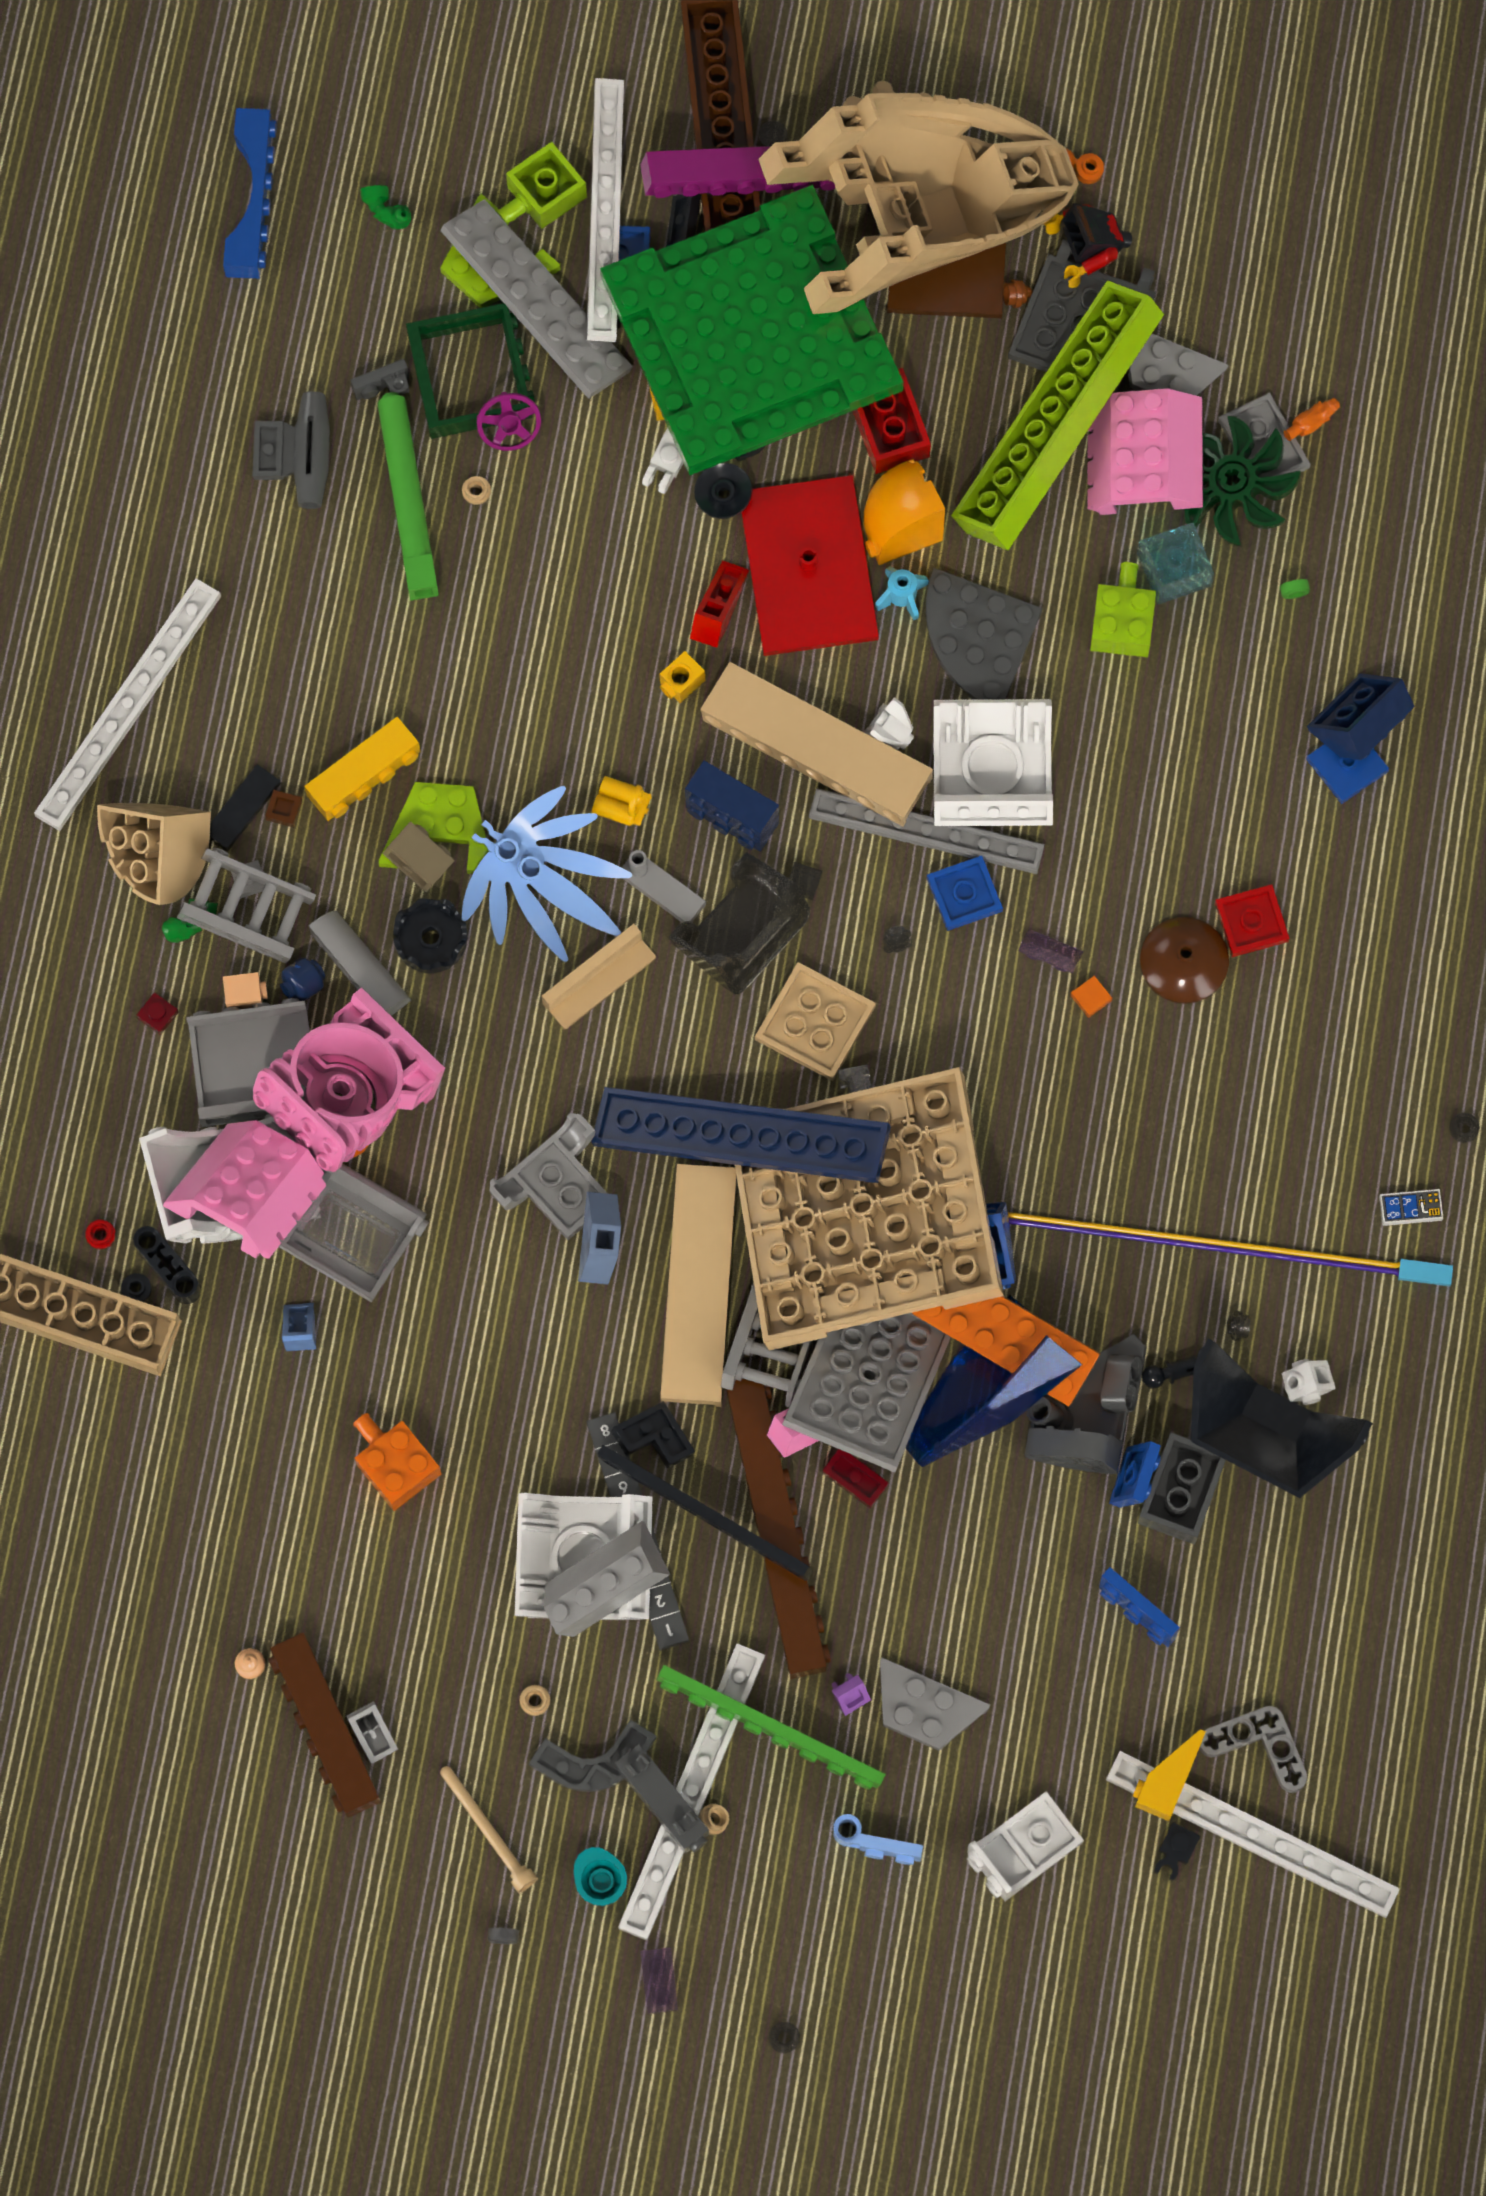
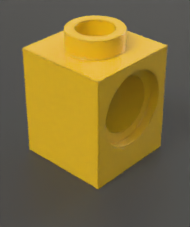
[660,651,706,703]

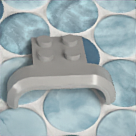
[490,1113,608,1240]

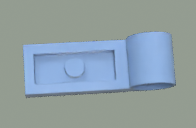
[833,1814,923,1865]

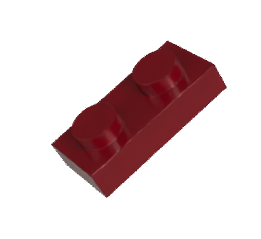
[822,1449,889,1509]

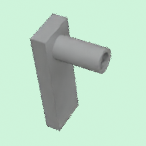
[622,850,706,927]

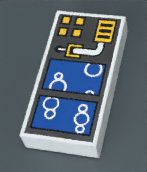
[1379,1189,1443,1226]

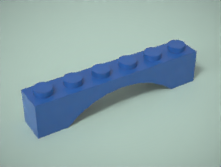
[223,108,277,279]

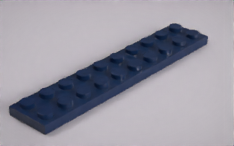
[591,1087,891,1183]

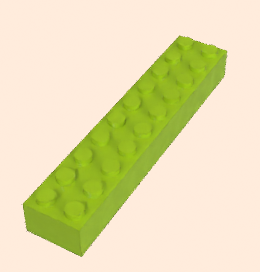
[951,280,1164,551]

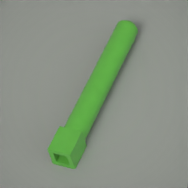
[377,392,439,601]

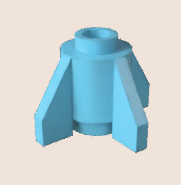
[875,567,929,620]

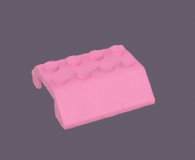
[1087,388,1203,515]
[163,1120,327,1259]

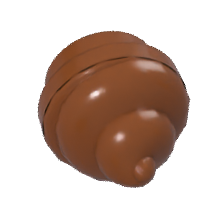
[1003,279,1033,308]

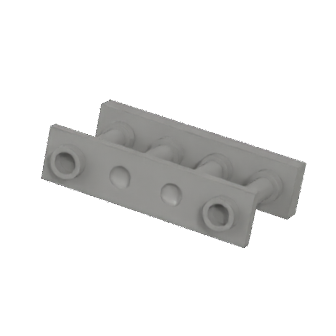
[177,847,316,964]
[721,1282,812,1407]

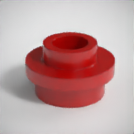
[85,1219,116,1250]

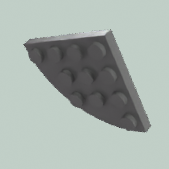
[926,568,1042,700]

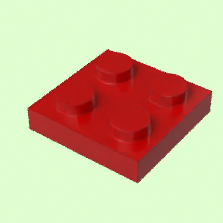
[1215,884,1290,957]

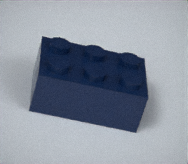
[685,760,779,852]

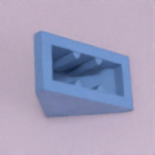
[282,1303,316,1351]

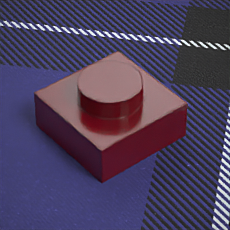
[136,992,179,1035]

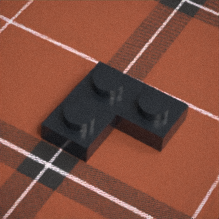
[611,1401,695,1469]

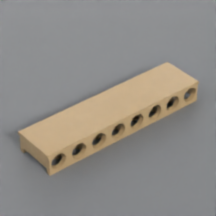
[700,662,933,827]
[660,1164,737,1407]
[0,1254,182,1377]

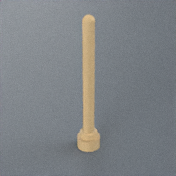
[440,1766,538,1893]

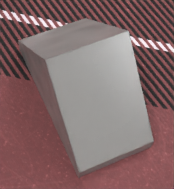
[346,1701,398,1764]

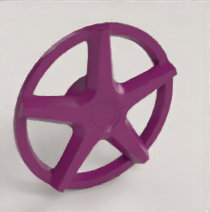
[476,392,541,451]

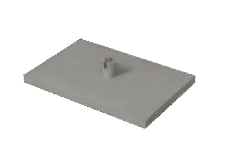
[782,1313,951,1472]

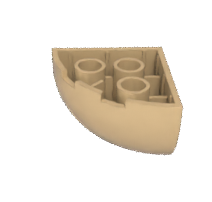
[97,803,211,905]

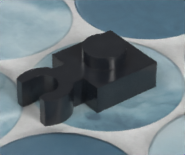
[1154,1822,1201,1882]

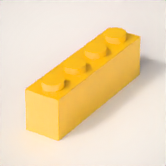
[304,717,421,821]

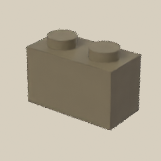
[382,821,455,892]

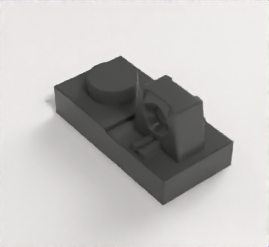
[350,359,410,400]

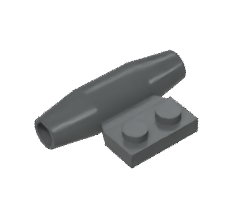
[253,391,330,509]

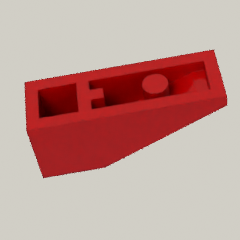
[690,560,749,648]

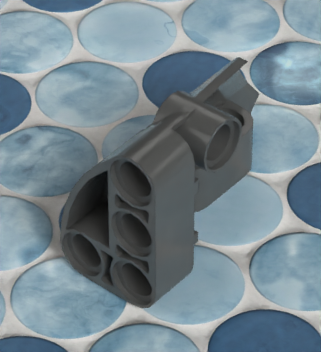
[1024,1334,1147,1474]

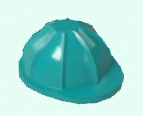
[574,1847,627,1906]

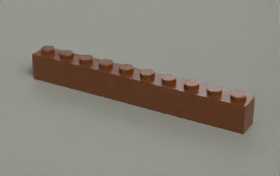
[726,1378,831,1680]

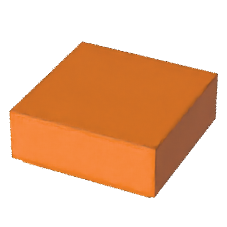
[1070,975,1113,1018]

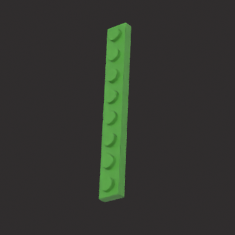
[656,1665,886,1790]

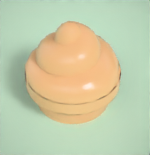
[235,1648,266,1679]

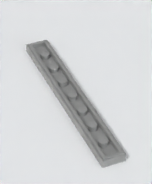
[809,788,1045,874]

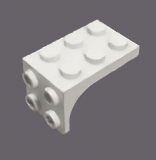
[967,1792,1084,1901]

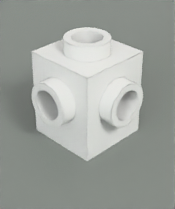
[1282,1359,1336,1405]

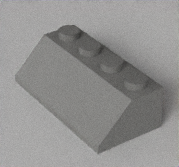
[544,1521,670,1637]

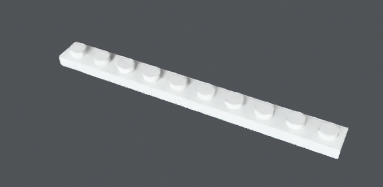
[587,78,624,342]
[34,578,221,831]
[618,1644,765,1940]
[1106,1751,1400,1918]

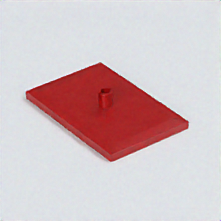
[741,475,879,656]

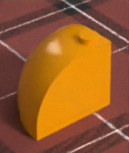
[863,459,945,565]

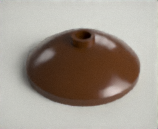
[1140,917,1229,1004]

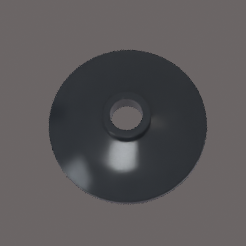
[694,463,752,519]

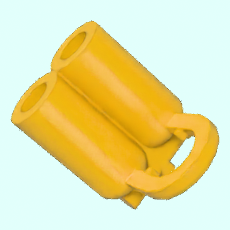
[591,776,652,826]

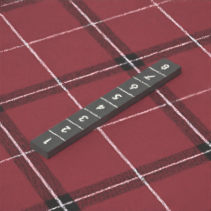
[586,1412,689,1651]

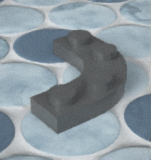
[529,1719,657,1792]

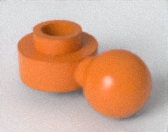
[1066,148,1104,184]

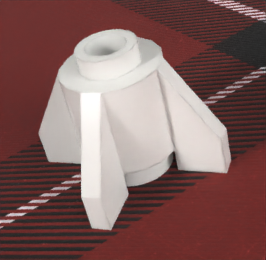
[864,697,914,750]

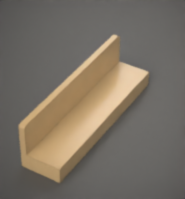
[542,923,656,1029]

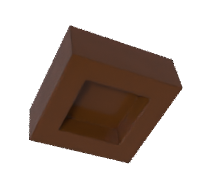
[265,790,302,828]

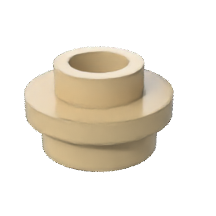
[462,476,491,505]
[520,1685,550,1716]
[699,1804,729,1835]

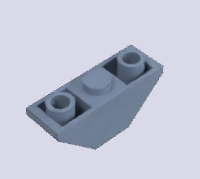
[578,1192,621,1284]

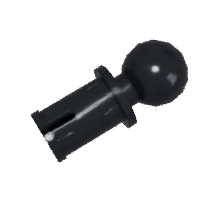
[1142,1355,1197,1389]

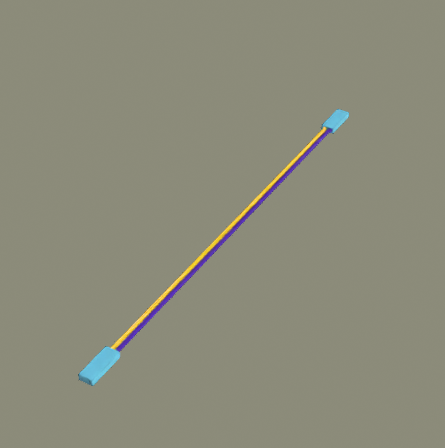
[1008,1212,1453,1286]

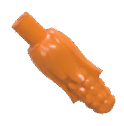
[1283,398,1340,441]

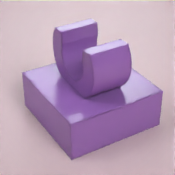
[832,1673,871,1716]

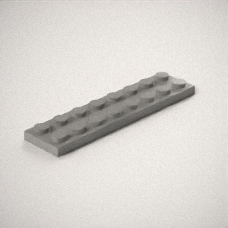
[440,199,633,399]

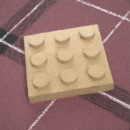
[755,962,876,1081]

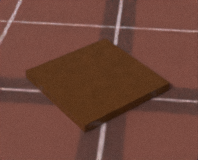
[887,243,1006,319]

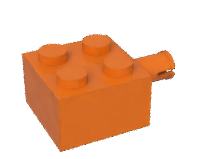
[353,1413,442,1511]

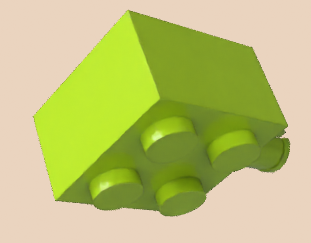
[496,142,587,229]
[1090,562,1156,657]

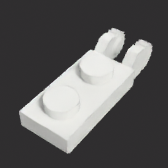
[642,427,683,494]

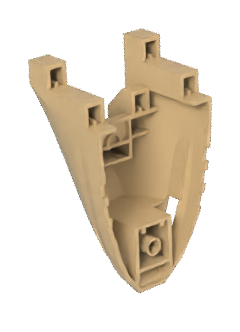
[758,93,1079,314]

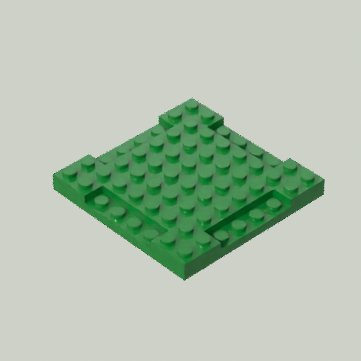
[600,185,904,476]

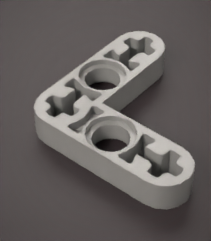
[1199,1706,1307,1793]

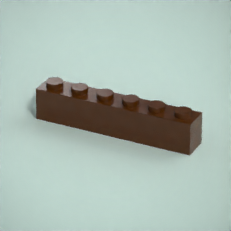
[268,1632,381,1818]

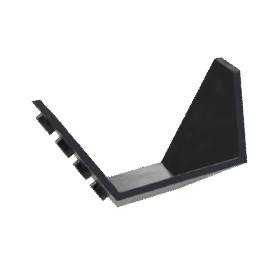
[1191,1338,1373,1498]

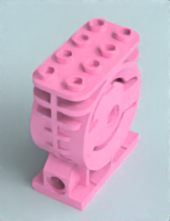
[253,988,445,1172]

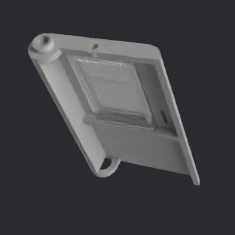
[268,1121,429,1303]

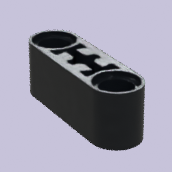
[133,1226,201,1304]

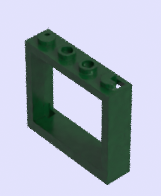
[406,303,535,439]

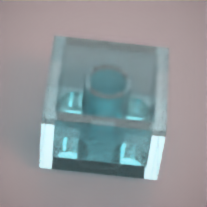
[1137,523,1214,605]

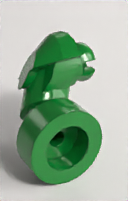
[360,185,411,230]
[162,898,218,943]

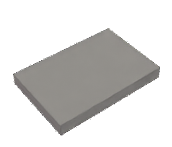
[1218,393,1311,477]

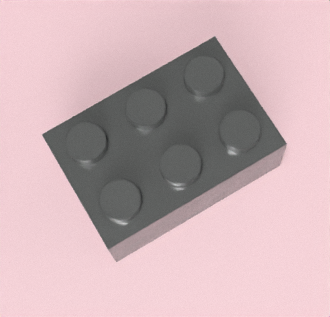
[1138,1433,1226,1545]

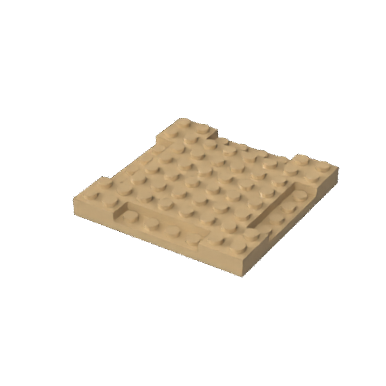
[735,1067,1004,1351]

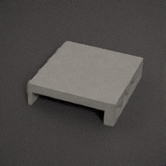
[186,998,310,1127]

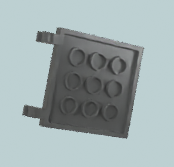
[1008,239,1156,393]

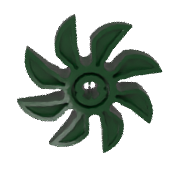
[1184,416,1301,546]

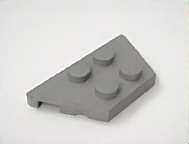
[1128,334,1228,396]
[880,1658,990,1751]

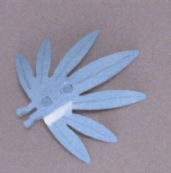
[461,786,632,962]

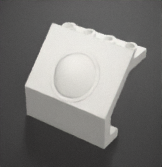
[933,699,1053,826]
[515,1493,653,1620]

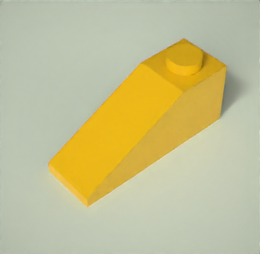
[1132,1729,1206,1821]

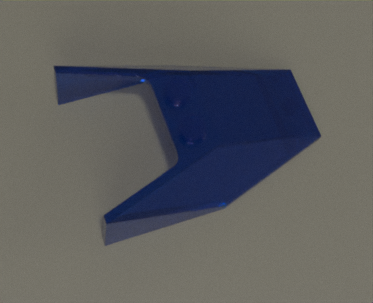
[906,1295,1082,1467]

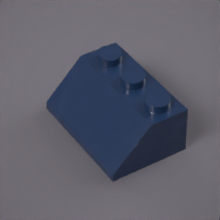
[1307,673,1415,760]

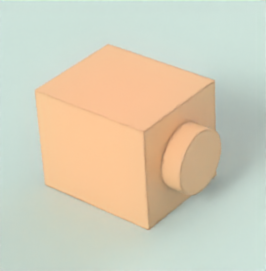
[223,972,268,1010]

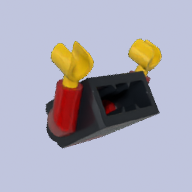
[1044,203,1132,288]

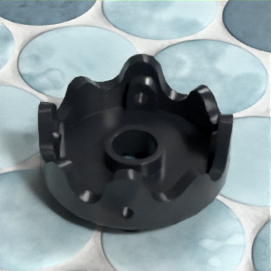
[393,898,468,974]

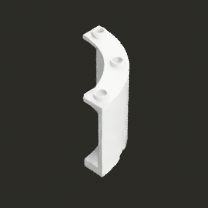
[139,1114,321,1243]

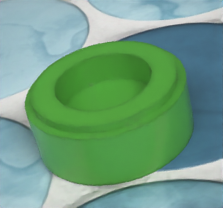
[1280,579,1310,599]

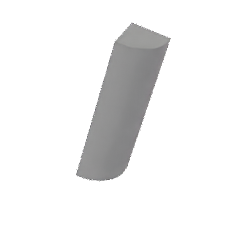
[308,911,412,1016]

